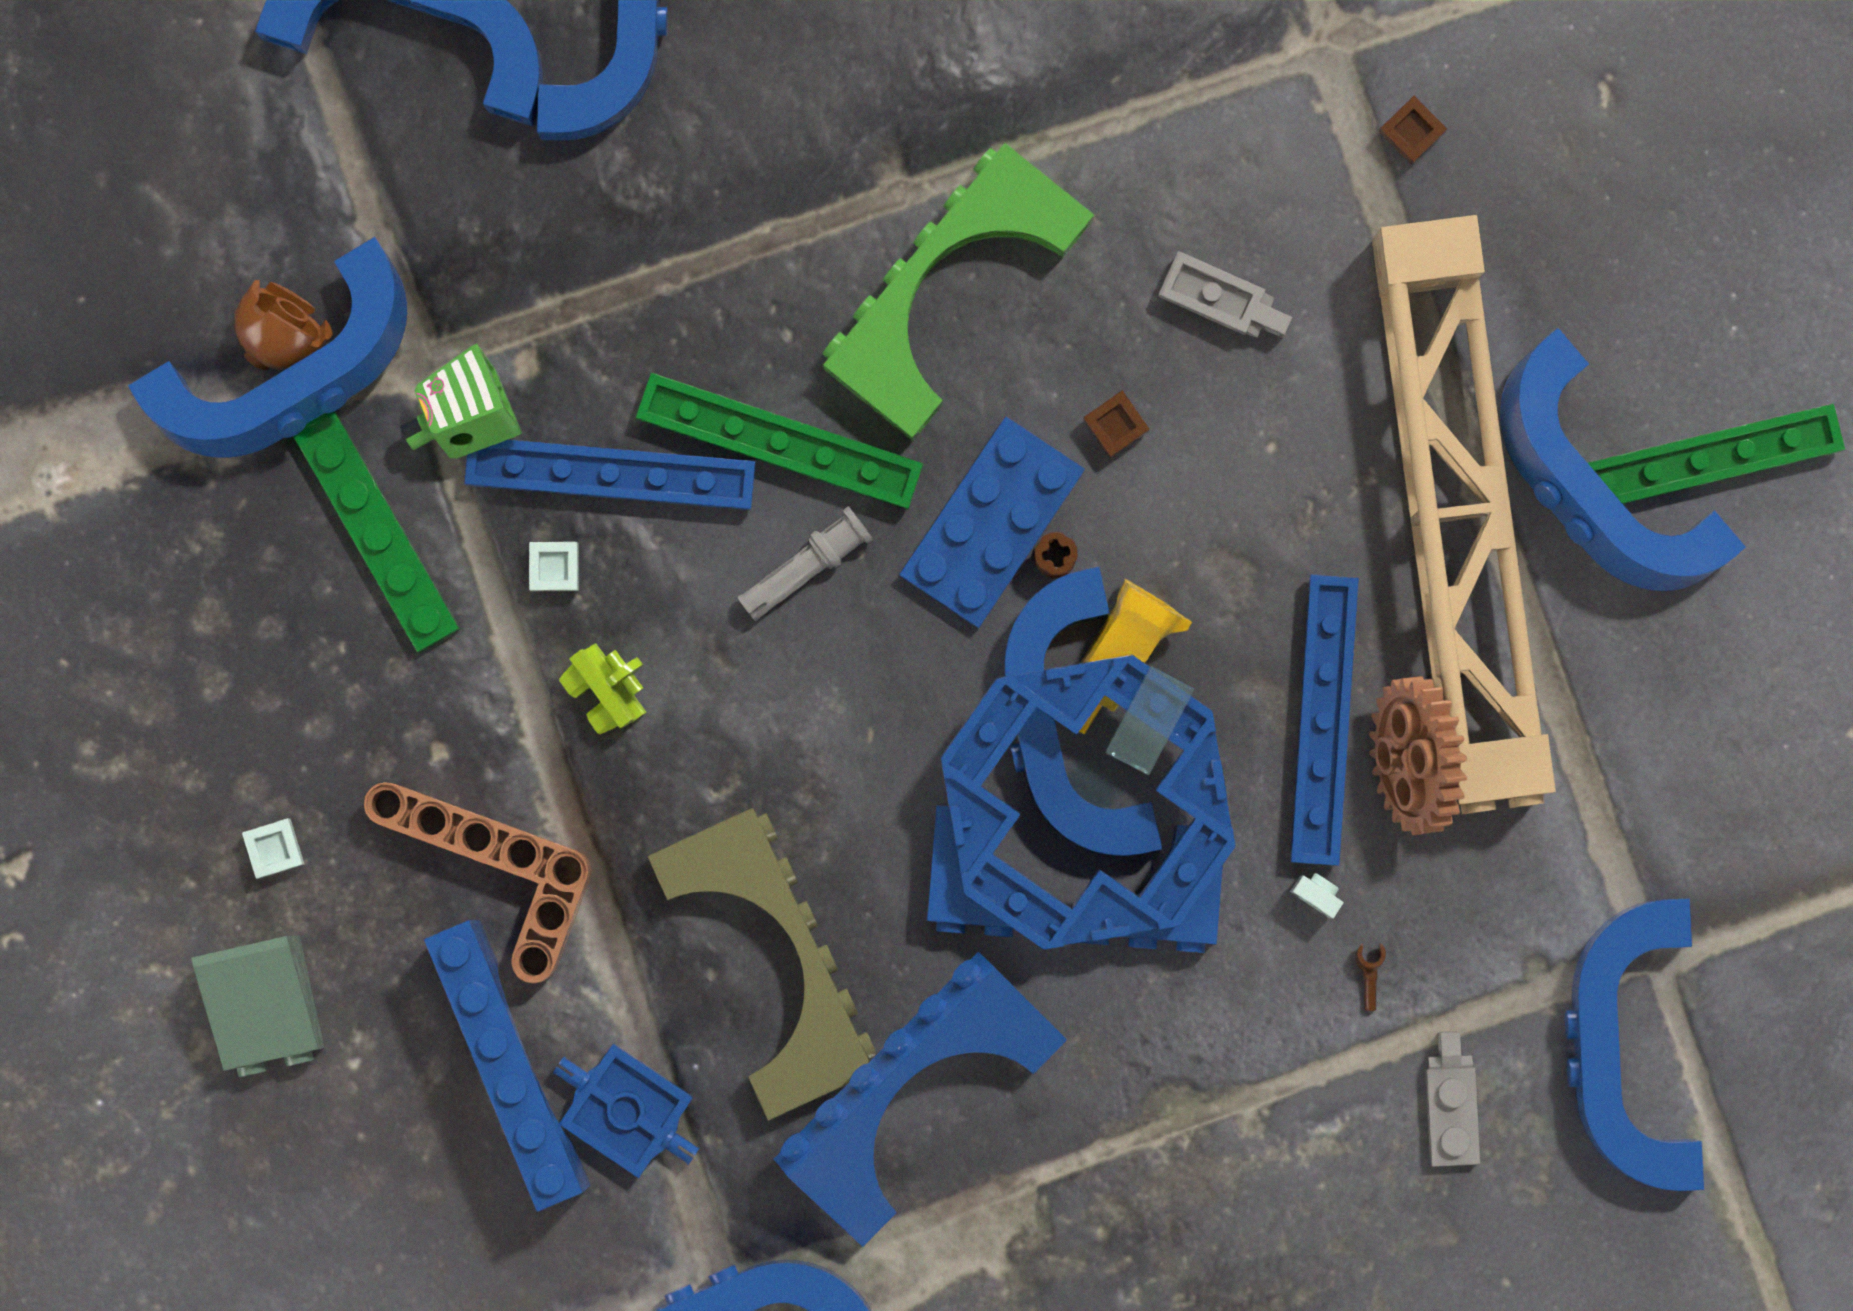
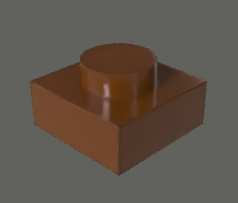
[1378,95,1447,165]
[1083,390,1150,458]

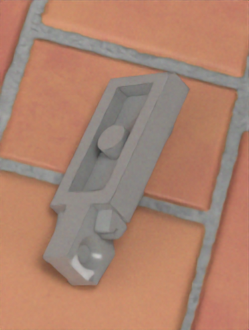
[1158,251,1293,338]
[1425,1031,1480,1166]

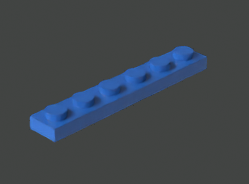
[464,440,756,510]
[1290,575,1359,866]

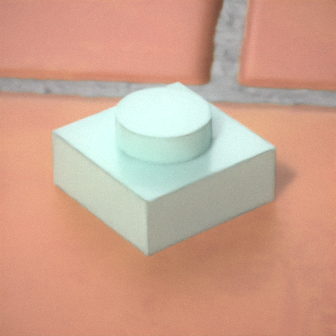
[529,542,579,591]
[242,818,305,879]
[1289,873,1344,918]

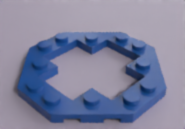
[941,654,1236,950]

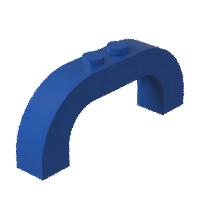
[255,0,543,126]
[537,0,668,140]
[128,237,407,458]
[1500,328,1746,591]
[1004,567,1162,856]
[1565,899,1704,1191]
[653,1259,872,1311]

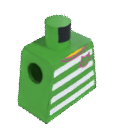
[400,343,522,459]

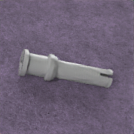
[738,506,874,621]

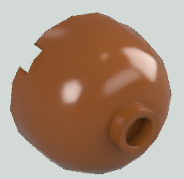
[234,280,333,371]

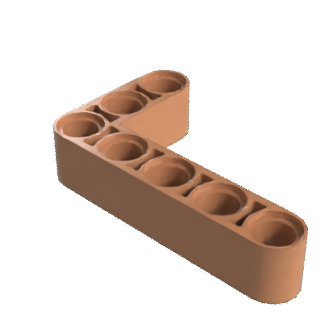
[364,782,592,983]

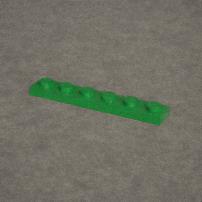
[636,373,923,510]
[1588,403,1845,504]
[293,411,461,653]

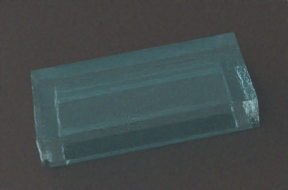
[1105,665,1194,775]

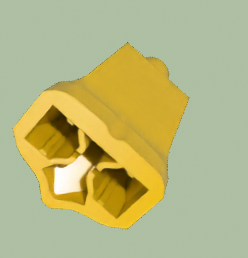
[1079,579,1192,734]

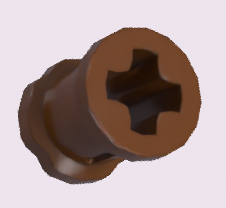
[1034,532,1078,578]

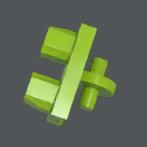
[559,643,647,734]

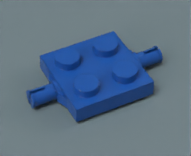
[553,1043,700,1178]

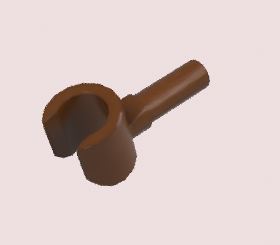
[1355,943,1386,1011]

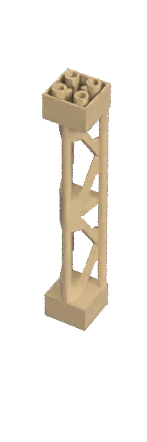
[1372,215,1556,814]

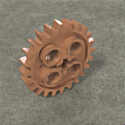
[1369,676,1467,835]

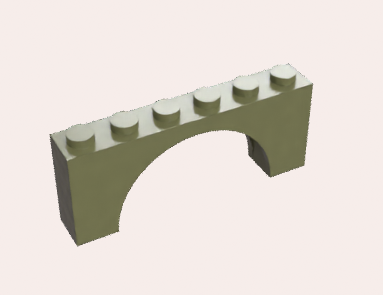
[647,808,877,1121]

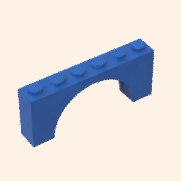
[927,805,1223,953]
[424,920,591,1212]
[774,952,1067,1247]

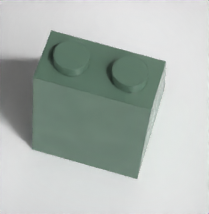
[191,935,324,1077]

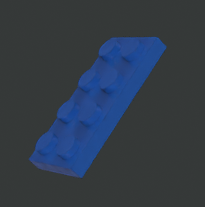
[899,416,1085,629]

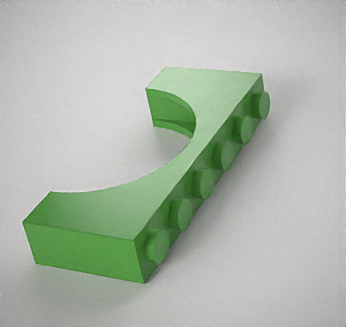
[822,143,1094,442]

